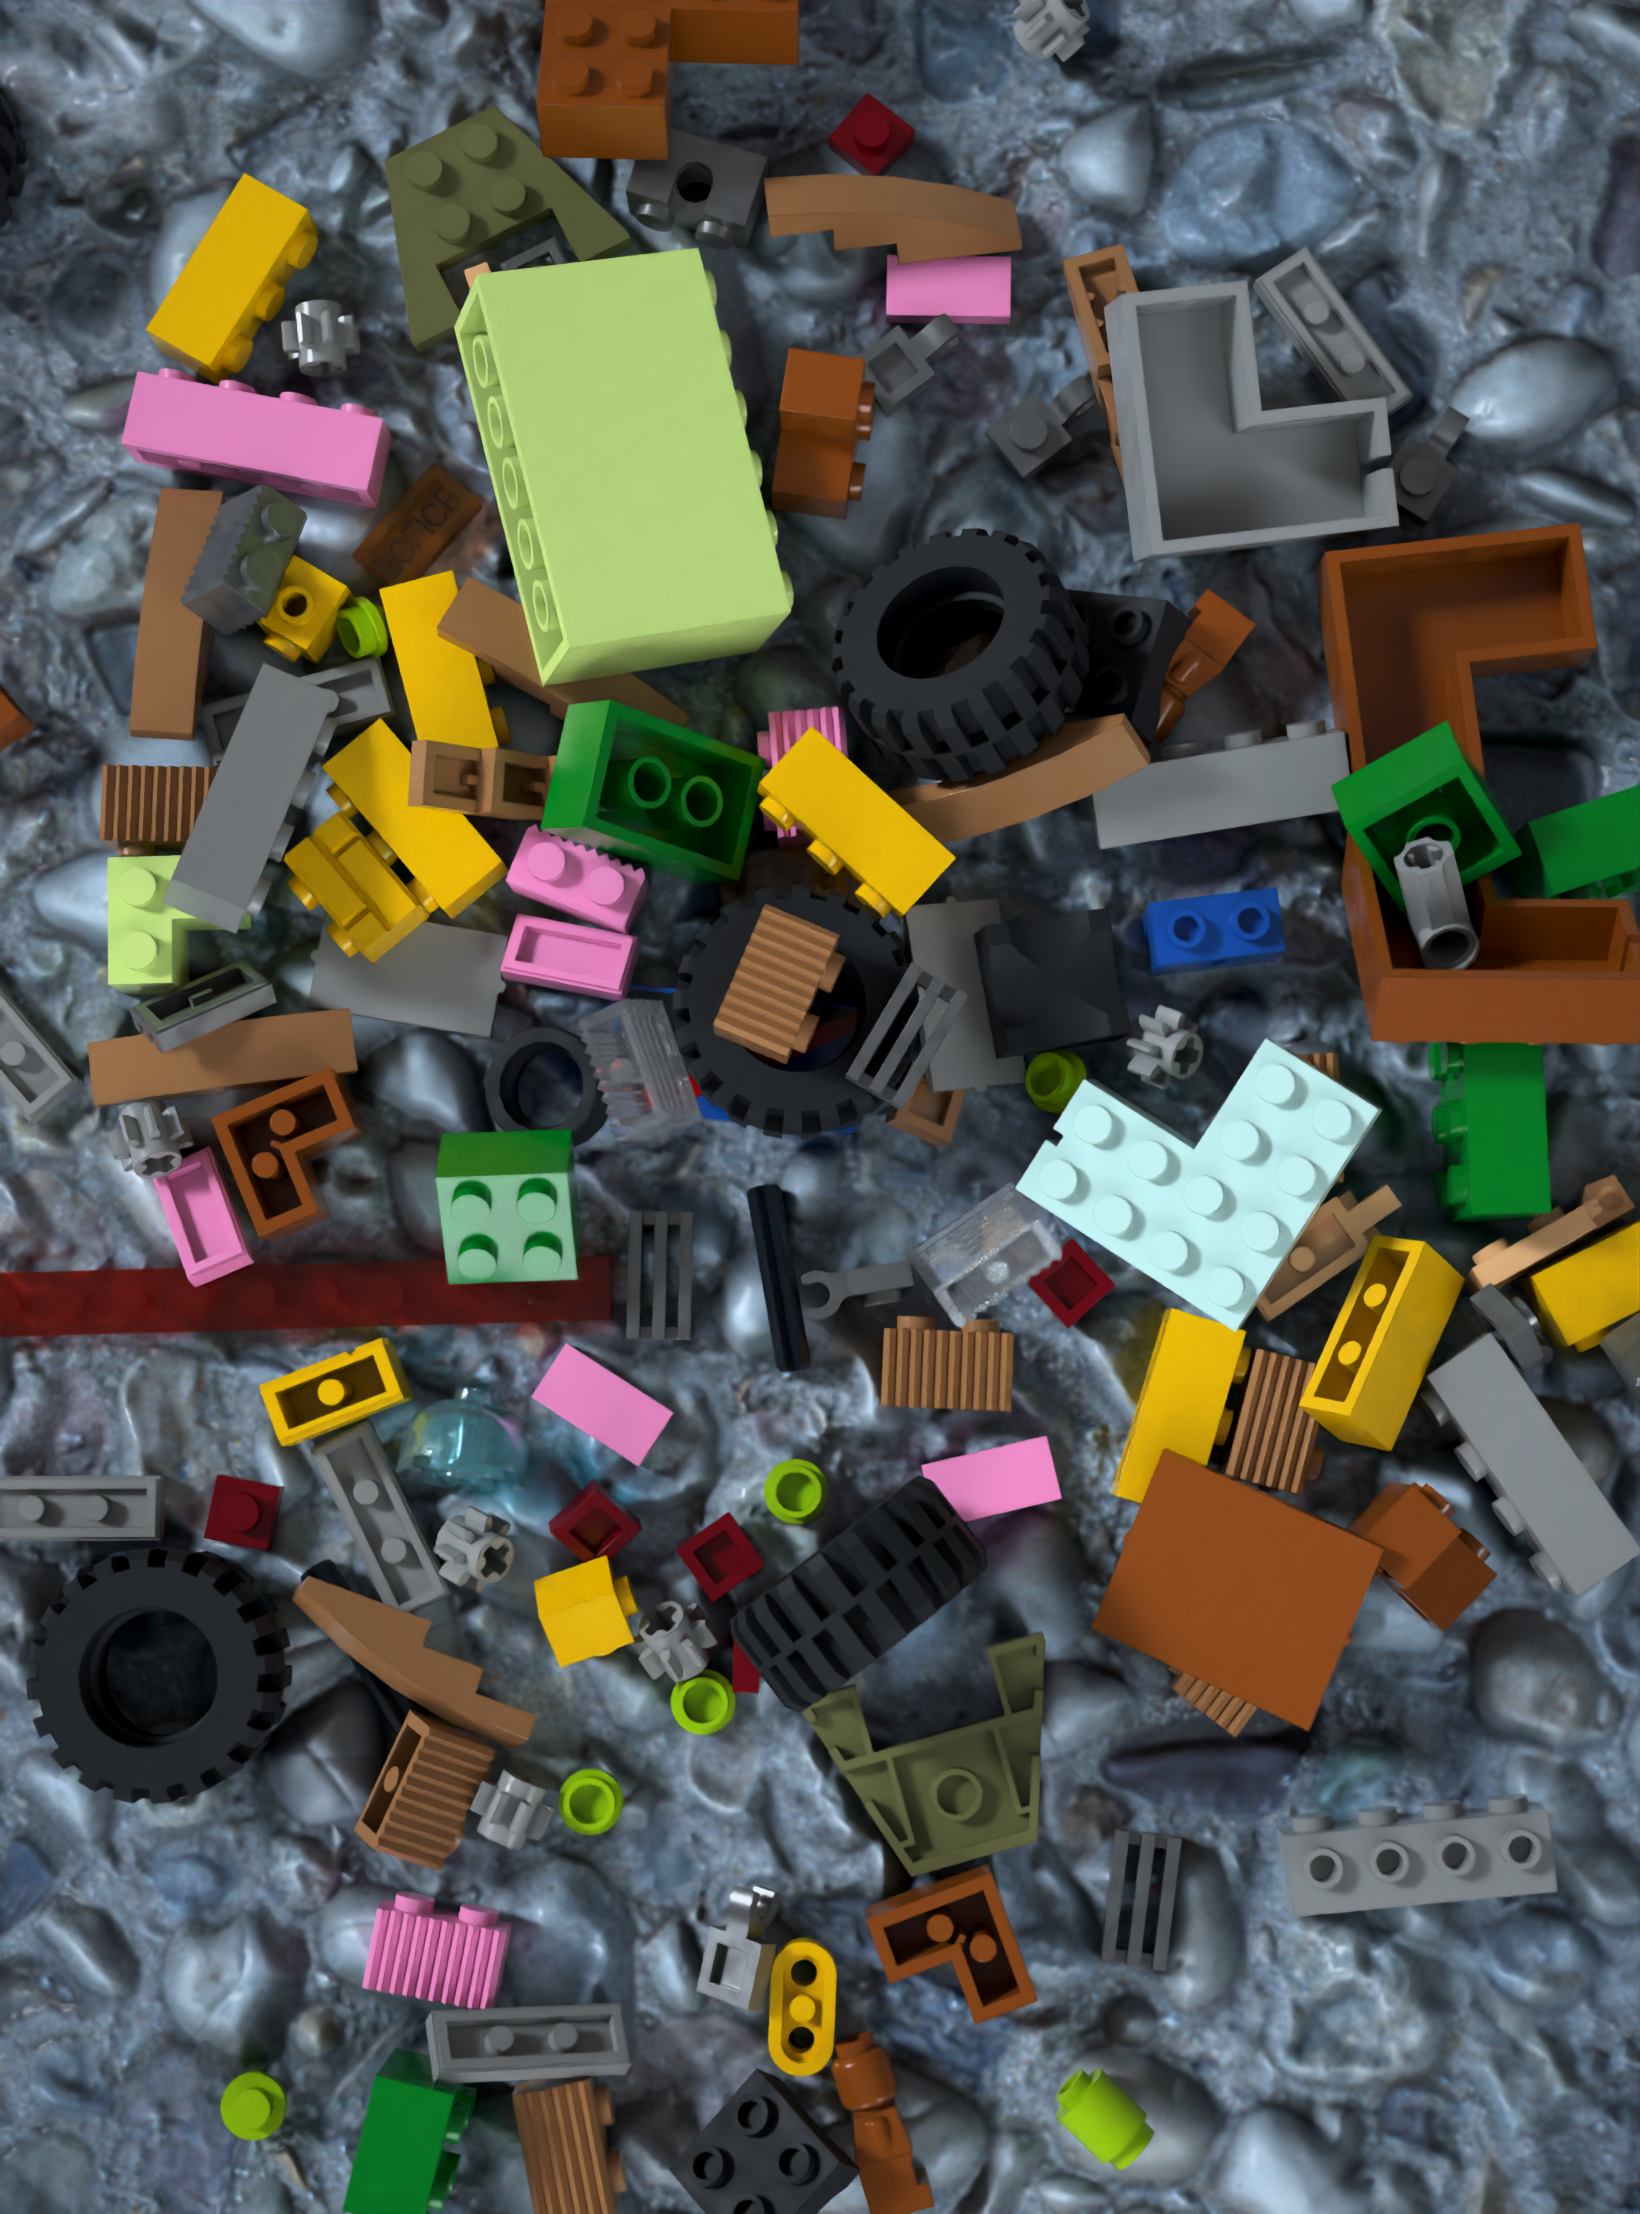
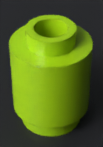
[1055,2068,1154,2171]

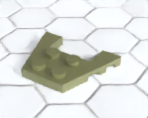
[384,105,632,354]
[801,1631,1046,1877]

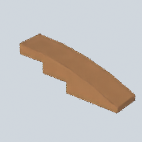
[764,174,1022,264]
[1062,244,1139,489]
[129,488,226,741]
[437,576,690,728]
[886,713,1151,844]
[408,740,557,823]
[87,1008,358,1108]
[292,1576,537,1750]

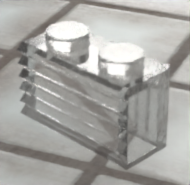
[576,998,703,1141]
[905,1181,1063,1327]

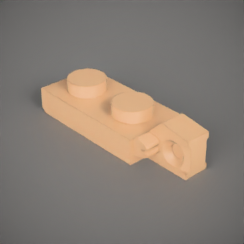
[1464,1175,1635,1295]
[1255,1184,1402,1322]

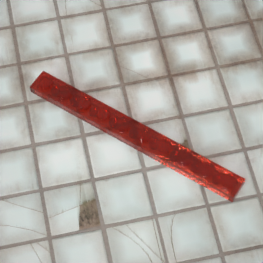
[0,1256,613,1338]

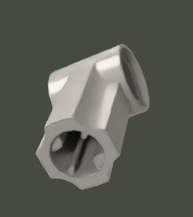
[1394,837,1480,970]

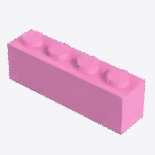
[121,368,392,509]

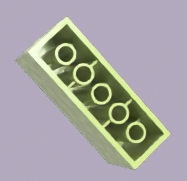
[454,248,794,687]

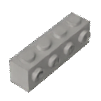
[162,663,338,934]
[1088,719,1350,849]
[1417,1332,1640,1596]
[1276,1794,1558,1917]

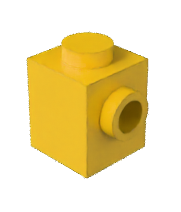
[256,555,354,665]
[534,1555,639,1668]

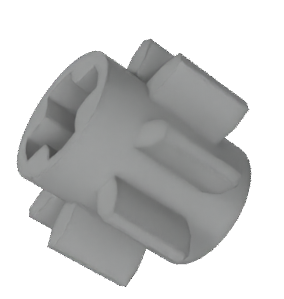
[1014,0,1090,62]
[281,300,360,377]
[1123,1005,1203,1090]
[107,1099,194,1179]
[434,1506,516,1593]
[632,1600,718,1682]
[470,1768,555,1850]

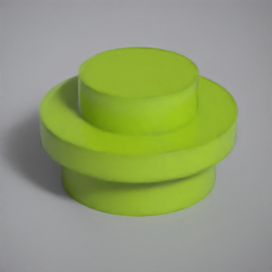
[336,596,391,658]
[1025,1049,1087,1114]
[764,1459,828,1524]
[671,1668,736,1735]
[558,1768,624,1835]
[220,2071,288,2140]

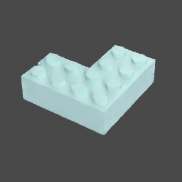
[1015,1038,1383,1332]

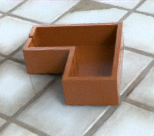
[536,0,801,160]
[1314,523,1598,782]
[1341,832,1640,1046]

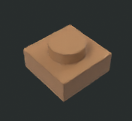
[885,1061,967,1147]

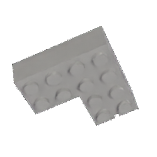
[1104,280,1399,563]

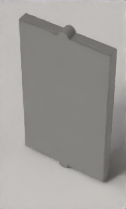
[901,896,1026,1094]
[307,910,510,1038]

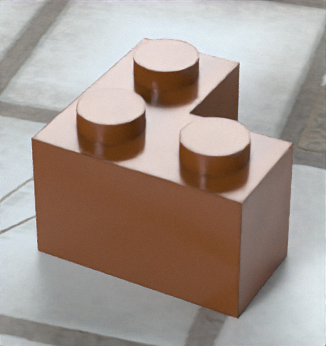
[771,348,876,520]
[210,1067,367,1241]
[1346,1482,1497,1632]
[866,1861,1038,2025]

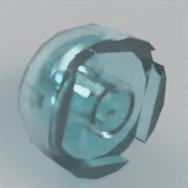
[396,1388,529,1493]

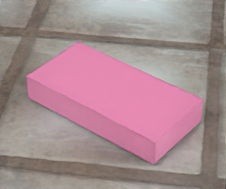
[886,255,1011,324]
[500,913,641,1003]
[153,1147,254,1288]
[531,1343,675,1467]
[921,1435,1062,1522]

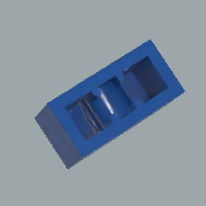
[1142,887,1286,977]

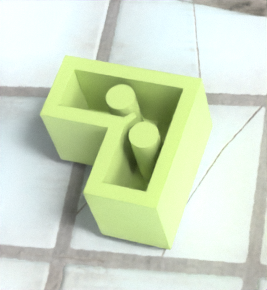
[107,855,251,995]

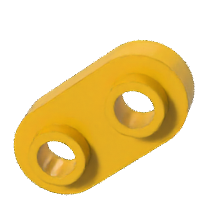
[768,1937,837,2077]

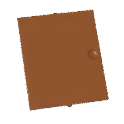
[1091,1448,1386,1731]

